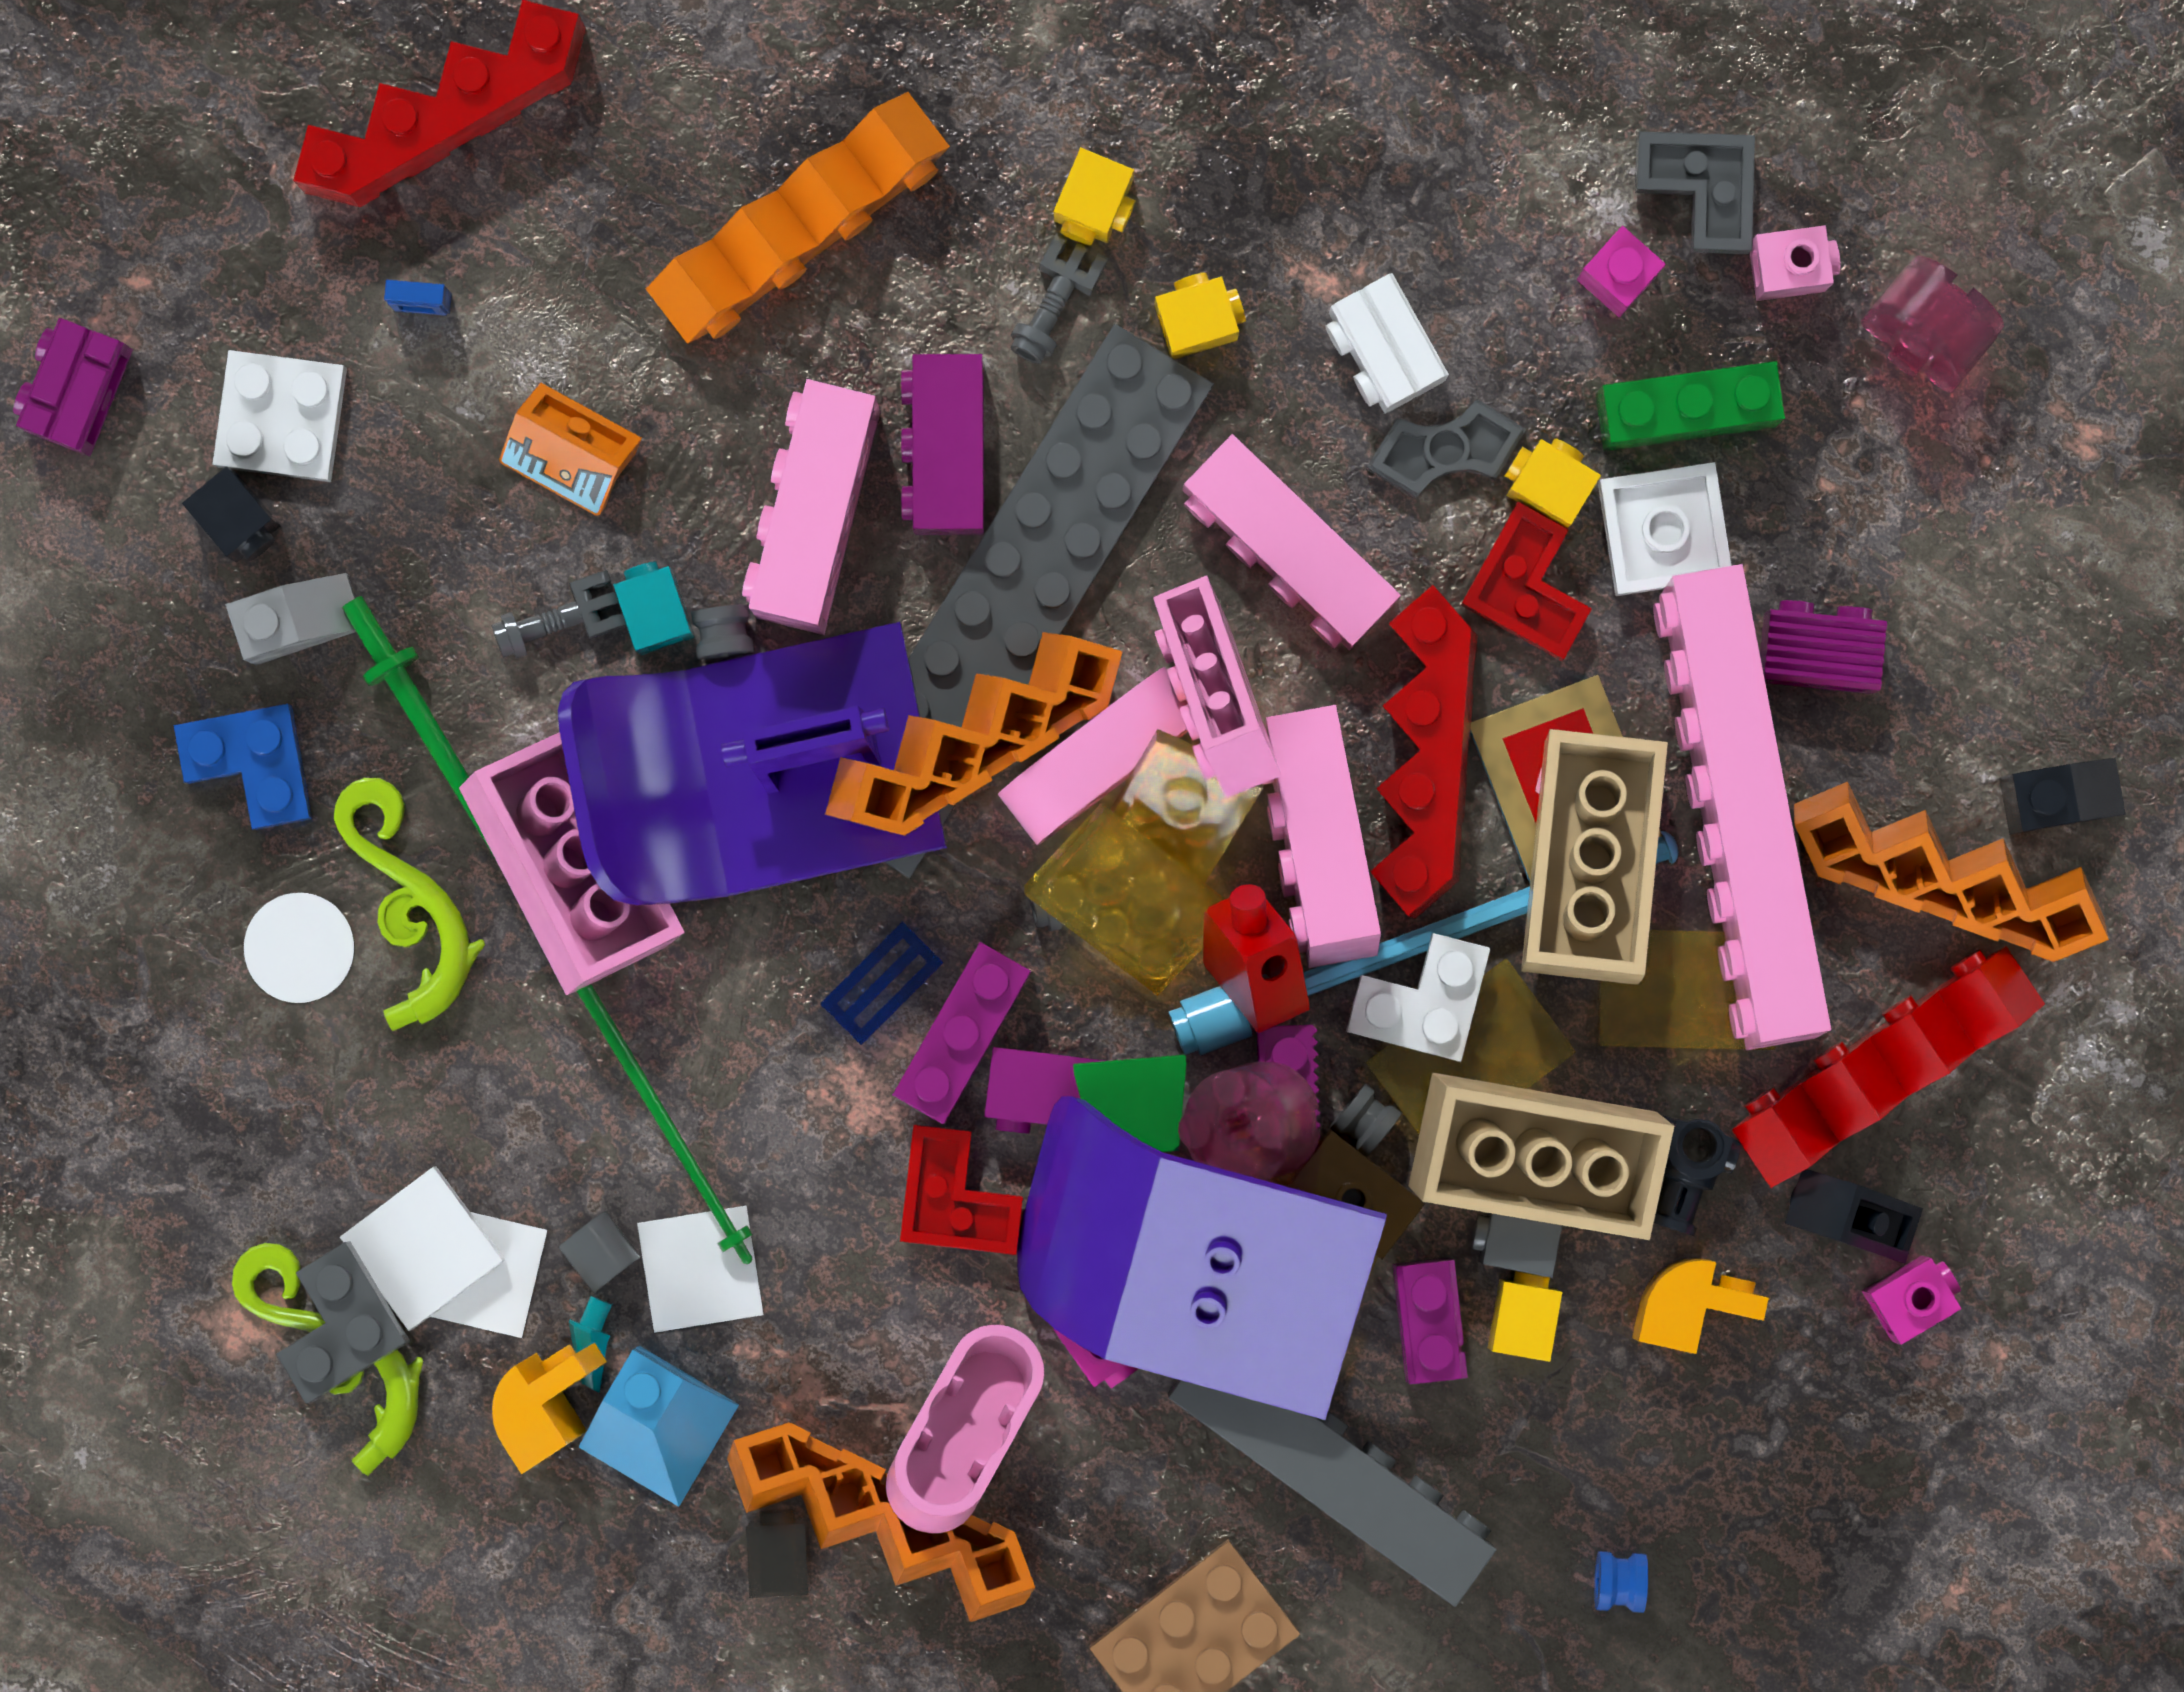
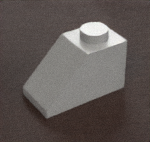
[225,573,356,665]

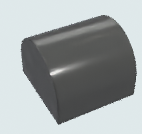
[558,1211,641,1293]

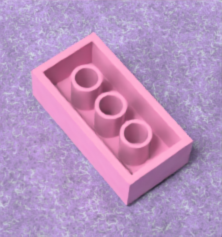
[742,379,881,635]
[1262,705,1381,968]
[459,732,685,996]

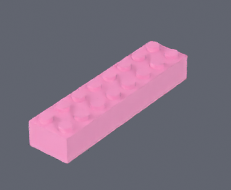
[1653,564,1831,1051]

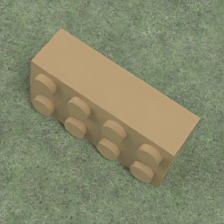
[1521,729,1668,985]
[1409,1073,1675,1240]

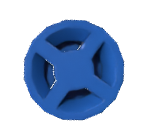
[1594,1551,1648,1613]

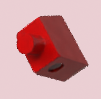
[1203,884,1310,1034]

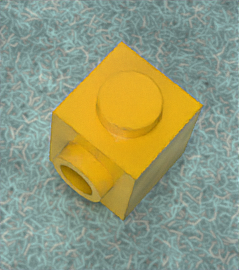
[1053,147,1136,245]
[1154,273,1246,360]
[1505,438,1601,529]

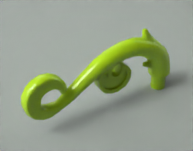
[334,778,485,1031]
[232,1243,424,1476]

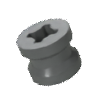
[691,605,755,660]
[1329,1084,1402,1157]

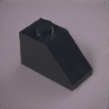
[1999,757,2126,835]
[1785,1169,1923,1264]

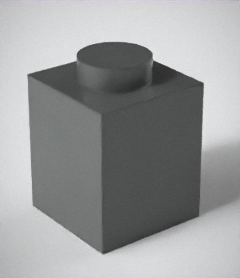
[1471,1213,1563,1278]

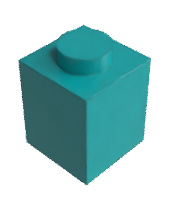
[613,561,695,656]

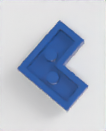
[173,704,313,830]

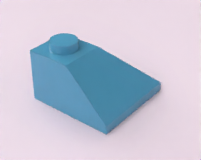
[579,1346,739,1507]

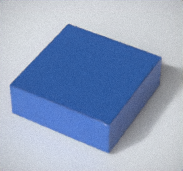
[384,280,452,316]

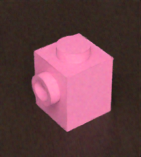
[1750,225,1840,301]

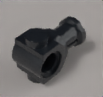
[1654,1115,1742,1236]

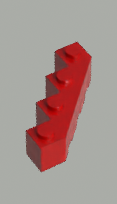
[293,0,586,207]
[1370,585,1478,919]
[1732,946,2045,1188]

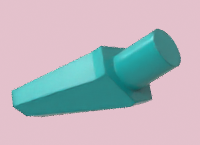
[569,1296,612,1393]

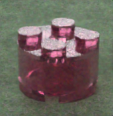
[1861,256,2004,393]
[1178,1061,1320,1181]

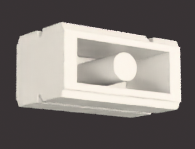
[1325,273,1449,414]

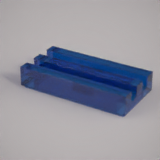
[820,921,944,1045]

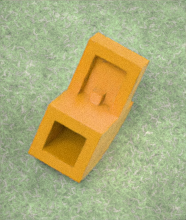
[1632,1258,1769,1354]
[492,1342,607,1474]

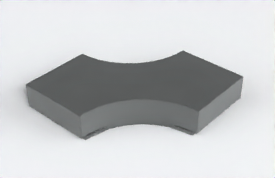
[1366,399,1526,499]

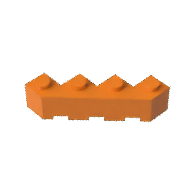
[646,92,950,344]
[825,632,1123,836]
[1794,782,2109,962]
[727,1422,1035,1622]

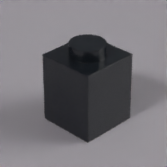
[182,466,281,563]

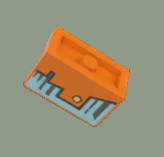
[499,383,642,516]

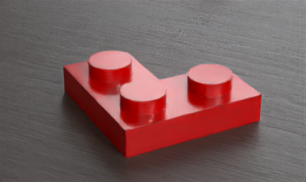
[1460,502,1592,661]
[900,1124,1023,1255]

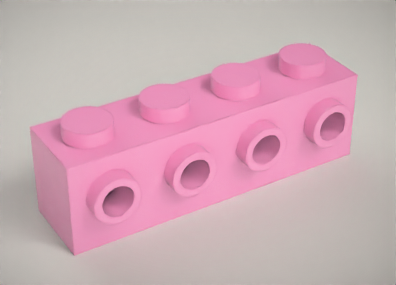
[1153,575,1281,798]

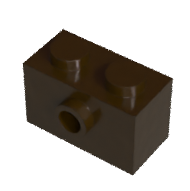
[1286,1130,1426,1260]

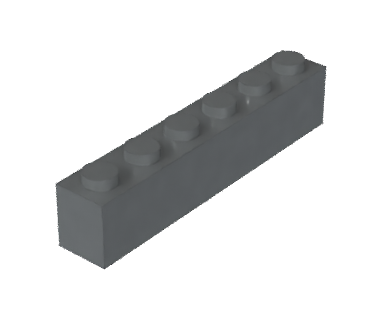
[1168,1380,1497,1607]

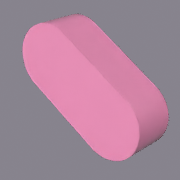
[998,667,1188,846]
[886,1325,1044,1533]

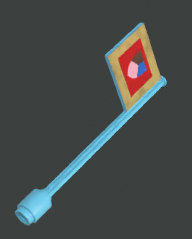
[1168,675,1679,1056]

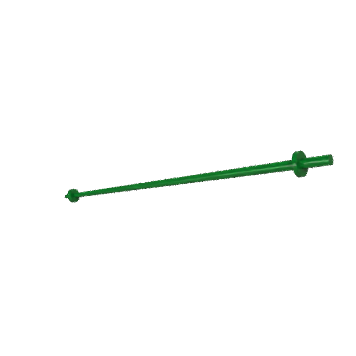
[342,596,753,1264]

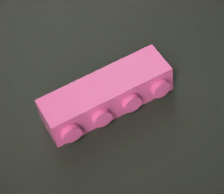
[1183,434,1401,651]

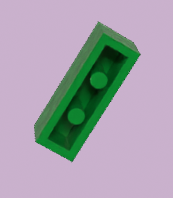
[1595,361,1785,451]

